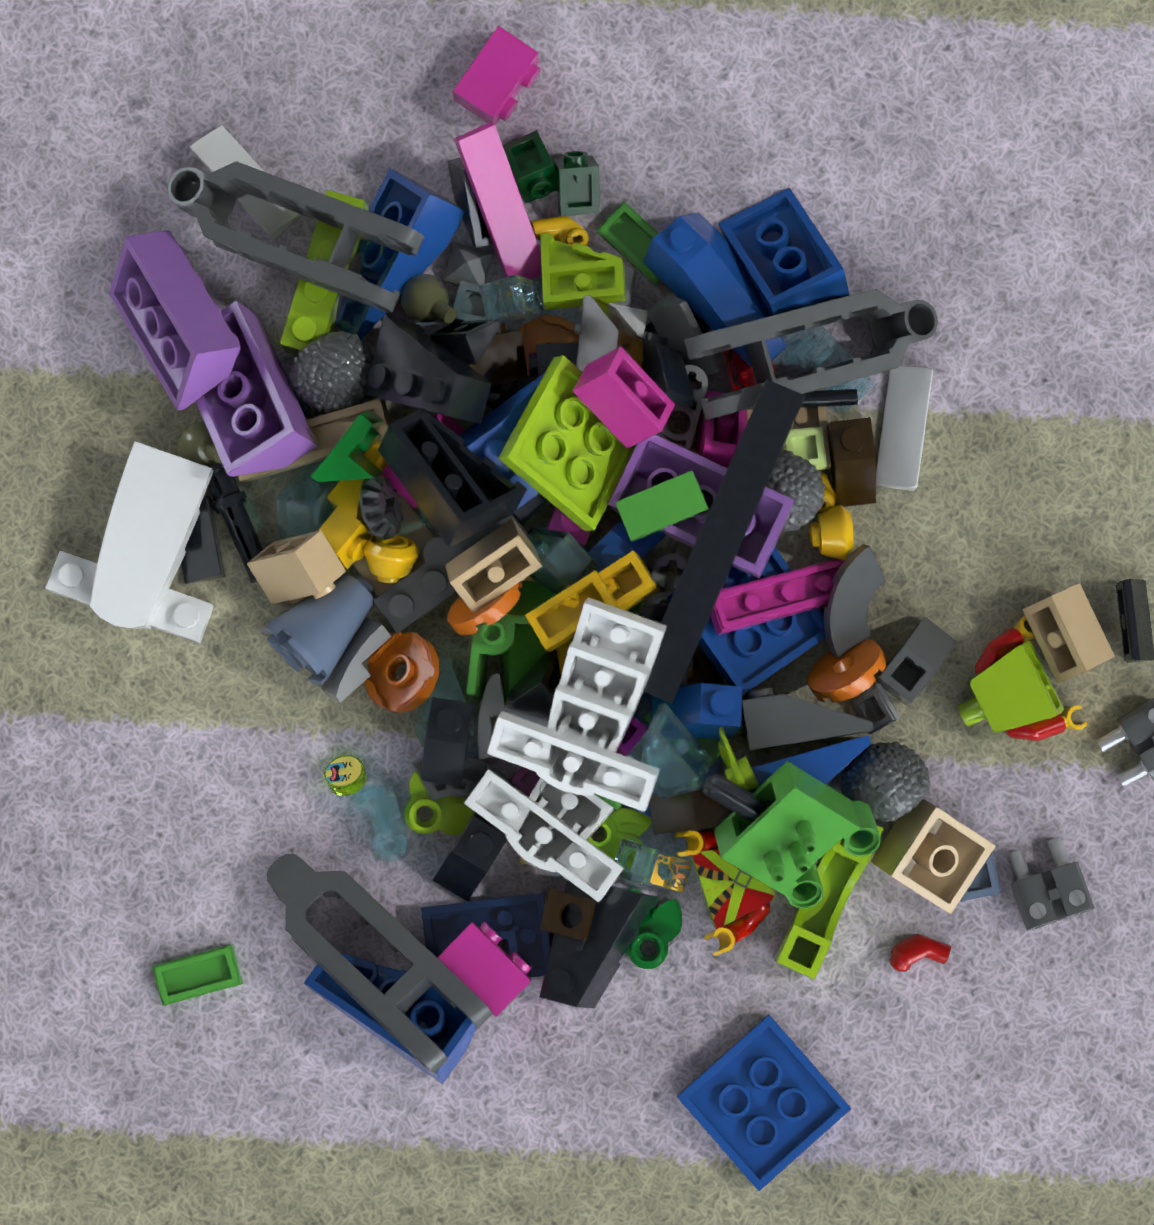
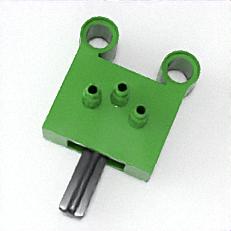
[702,761,881,909]

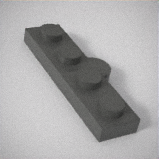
[373,514,531,633]

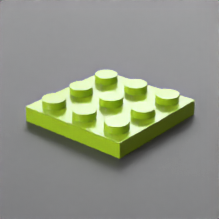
[498,355,637,531]

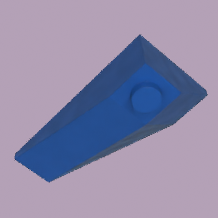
[335,168,465,340]
[643,213,787,367]
[304,953,476,1084]

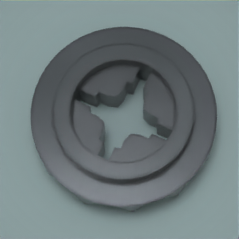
[360,475,403,540]

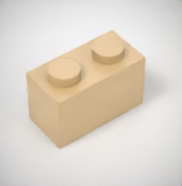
[445,518,542,613]
[247,530,346,604]
[1022,583,1115,684]

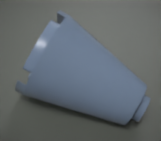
[262,574,375,686]

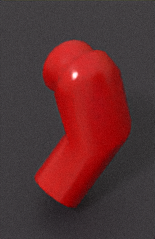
[889,934,951,972]

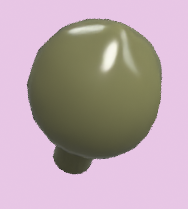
[400,274,457,324]
[177,422,222,467]

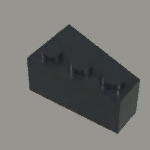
[364,315,491,424]
[378,408,527,547]
[539,879,660,1009]

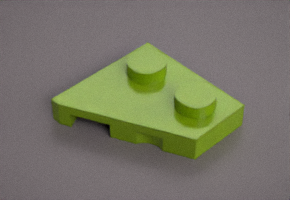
[540,233,626,310]

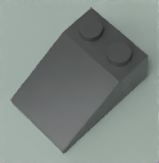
[741,688,874,752]

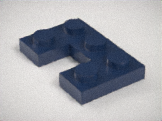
[421,892,551,978]

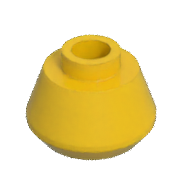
[809,505,854,561]
[363,534,419,583]

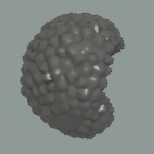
[288,331,374,414]
[766,450,825,532]
[841,741,931,822]

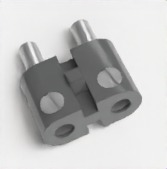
[1096,698,1154,788]
[1008,837,1095,931]

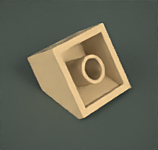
[870,798,996,914]

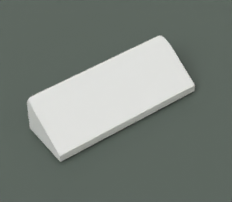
[190,125,301,240]
[876,366,933,491]

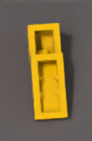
[318,443,388,570]
[525,551,660,652]

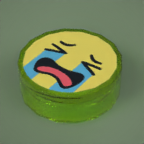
[324,755,367,796]

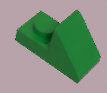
[311,410,384,482]

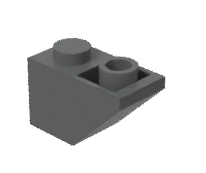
[875,617,957,705]

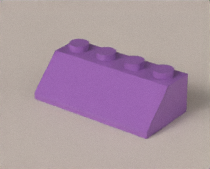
[109,230,240,411]
[196,301,318,477]
[608,435,795,579]

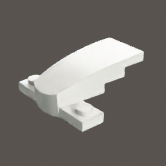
[46,441,214,644]
[487,597,667,812]
[464,729,667,902]

